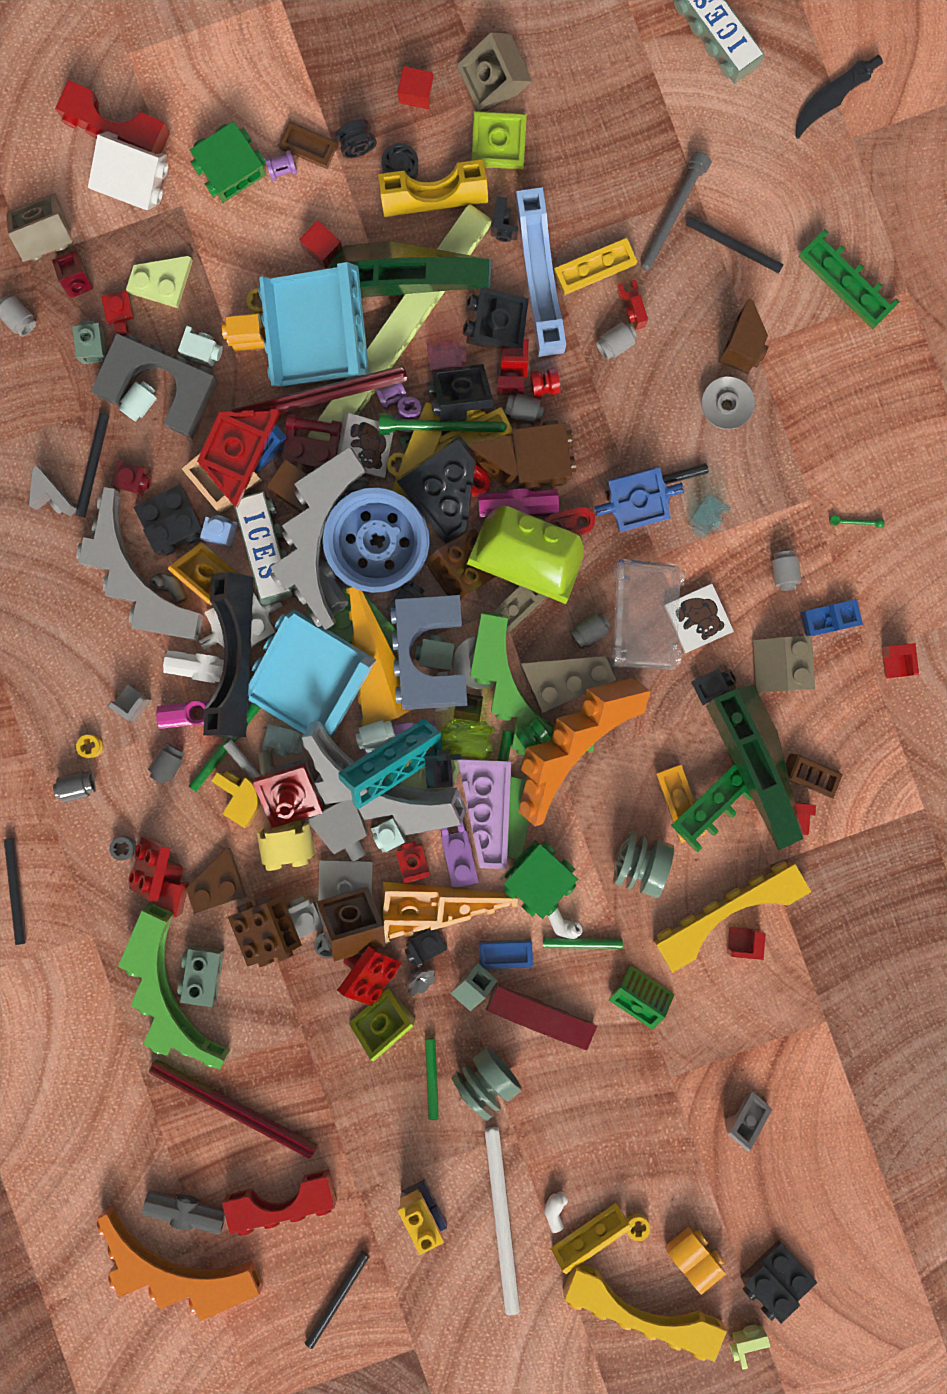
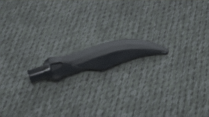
[796,55,883,139]

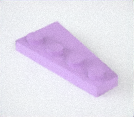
[458,759,511,869]

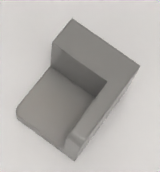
[107,684,151,721]

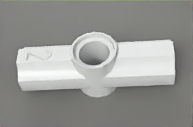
[163,650,224,683]

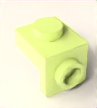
[730,1325,770,1370]

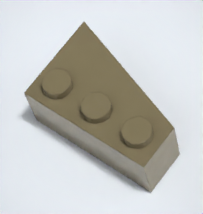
[520,656,616,713]

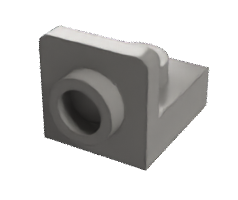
[288,896,322,938]

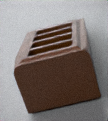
[785,753,843,799]

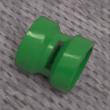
[515,717,552,749]

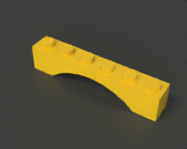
[653,861,811,973]
[563,1264,727,1362]

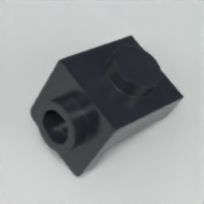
[425,749,462,789]

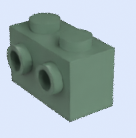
[177,945,224,1007]

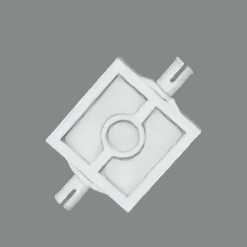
[199,592,283,650]

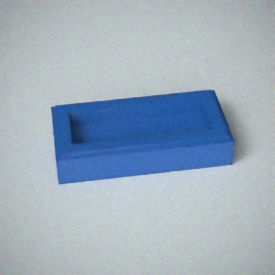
[479,939,533,969]

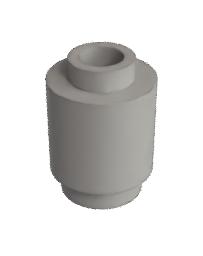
[0,296,36,337]
[596,322,637,360]
[772,551,802,591]

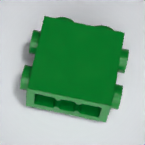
[189,121,266,203]
[500,840,579,919]

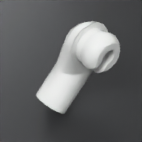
[548,907,583,939]
[544,1191,568,1233]

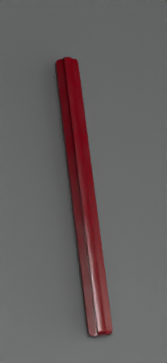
[231,366,407,413]
[149,1059,317,1158]

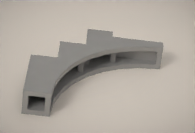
[270,447,367,630]
[76,487,204,641]
[302,721,467,836]

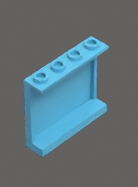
[258,262,369,387]
[248,609,376,739]

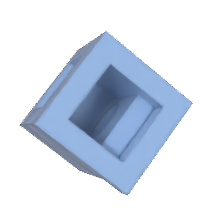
[200,515,238,548]

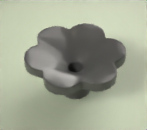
[407,968,436,995]

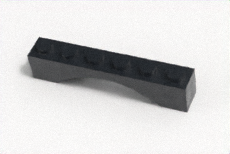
[203,572,254,738]

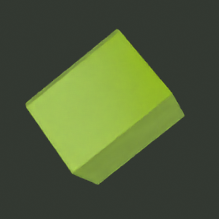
[349,988,415,1062]

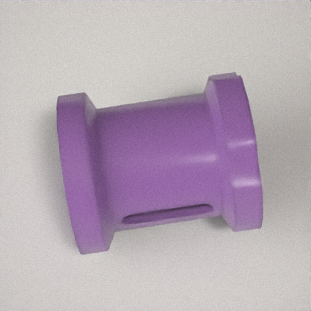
[265,150,297,181]
[375,383,407,411]
[395,397,421,432]

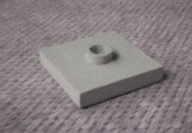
[318,860,373,914]

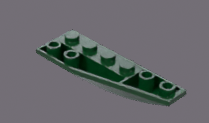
[330,241,491,298]
[706,685,804,851]

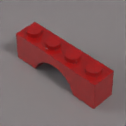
[55,80,170,154]
[222,1169,337,1236]

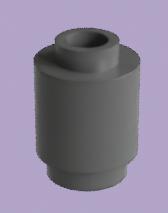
[505,393,545,425]
[570,612,610,649]
[148,743,185,784]
[53,771,96,803]

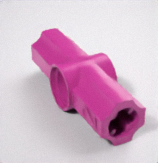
[478,489,559,518]
[156,700,210,729]

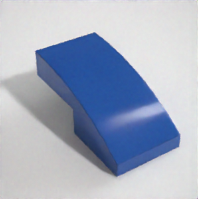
[800,599,863,636]

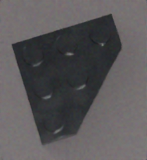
[396,435,477,543]

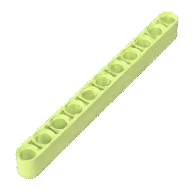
[307,204,492,441]

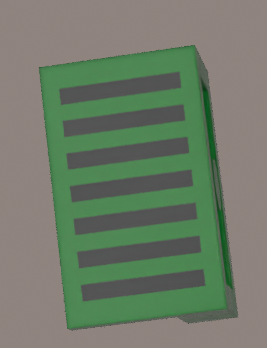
[609,965,675,1030]

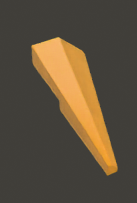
[346,586,412,726]
[380,882,518,943]

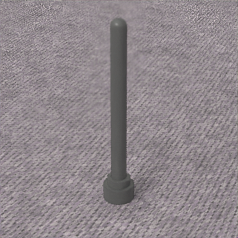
[641,152,712,271]

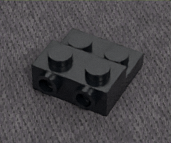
[463,288,529,349]
[427,364,493,422]
[133,484,203,557]
[740,1240,817,1324]

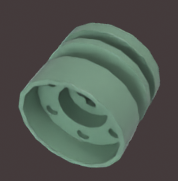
[613,831,674,898]
[451,1046,523,1121]

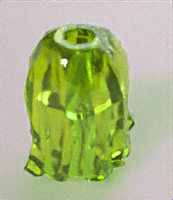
[441,720,495,760]

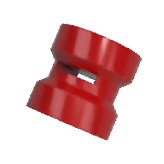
[530,368,560,398]

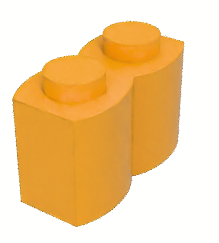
[222,313,266,351]
[665,1226,726,1295]

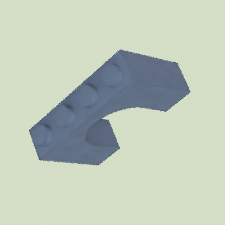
[391,595,467,710]

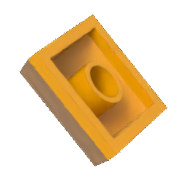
[168,542,238,606]

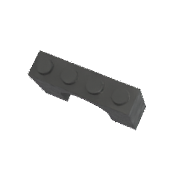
[90,333,218,439]

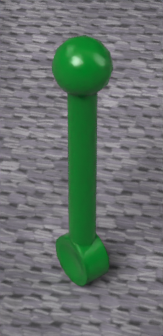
[829,515,885,529]

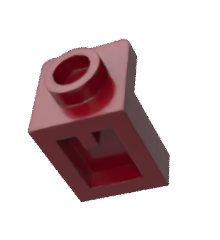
[52,250,93,298]
[497,367,524,395]
[111,460,152,496]

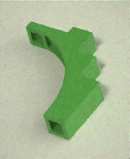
[470,611,594,755]
[118,902,230,1070]

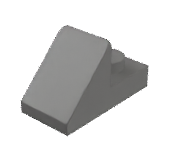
[29,465,77,516]
[724,1091,772,1151]

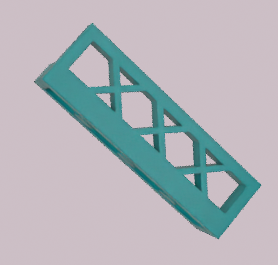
[338,719,443,810]

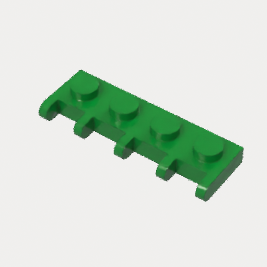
[798,229,900,329]
[671,763,752,852]

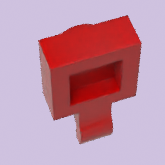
[617,279,648,330]
[101,290,134,337]

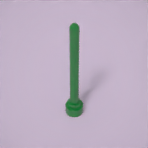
[379,413,507,435]

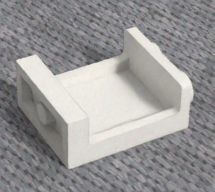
[88,132,168,210]

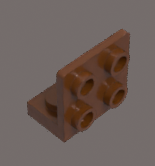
[425,529,497,601]

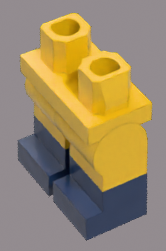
[397,1179,447,1255]

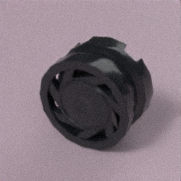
[335,119,377,159]
[381,143,419,180]

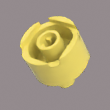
[256,821,315,871]

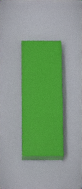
[507,777,529,859]

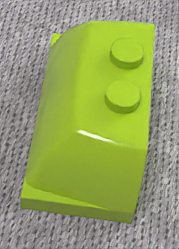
[467,506,584,604]

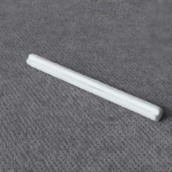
[485,1127,520,1315]

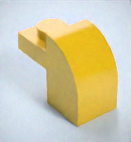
[211,770,261,828]

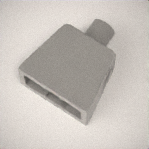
[307,799,368,862]

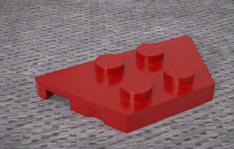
[197,409,280,508]

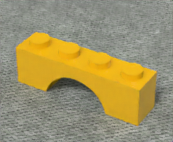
[378,159,488,217]

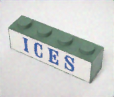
[673,0,765,84]
[234,491,297,606]

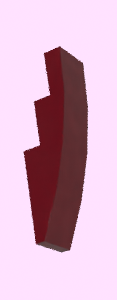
[486,985,597,1050]

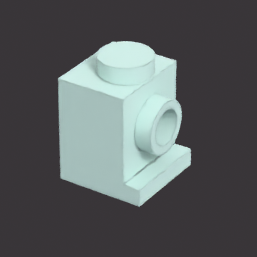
[178,326,223,368]
[371,818,406,852]

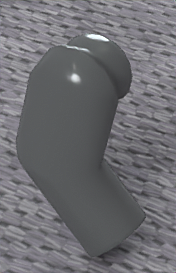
[150,573,187,604]

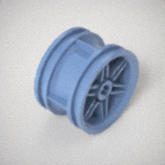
[323,488,430,593]

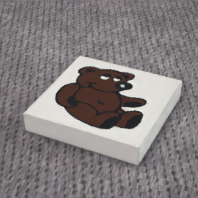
[336,413,393,478]
[663,584,734,654]

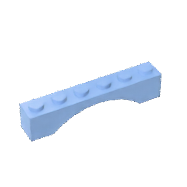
[515,187,566,357]

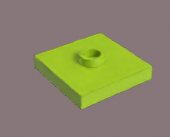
[471,111,527,170]

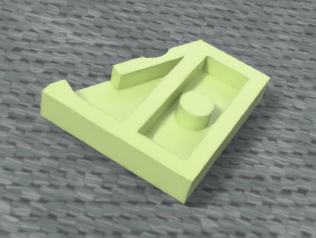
[126,256,193,308]

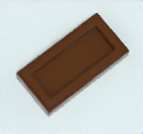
[279,121,338,169]

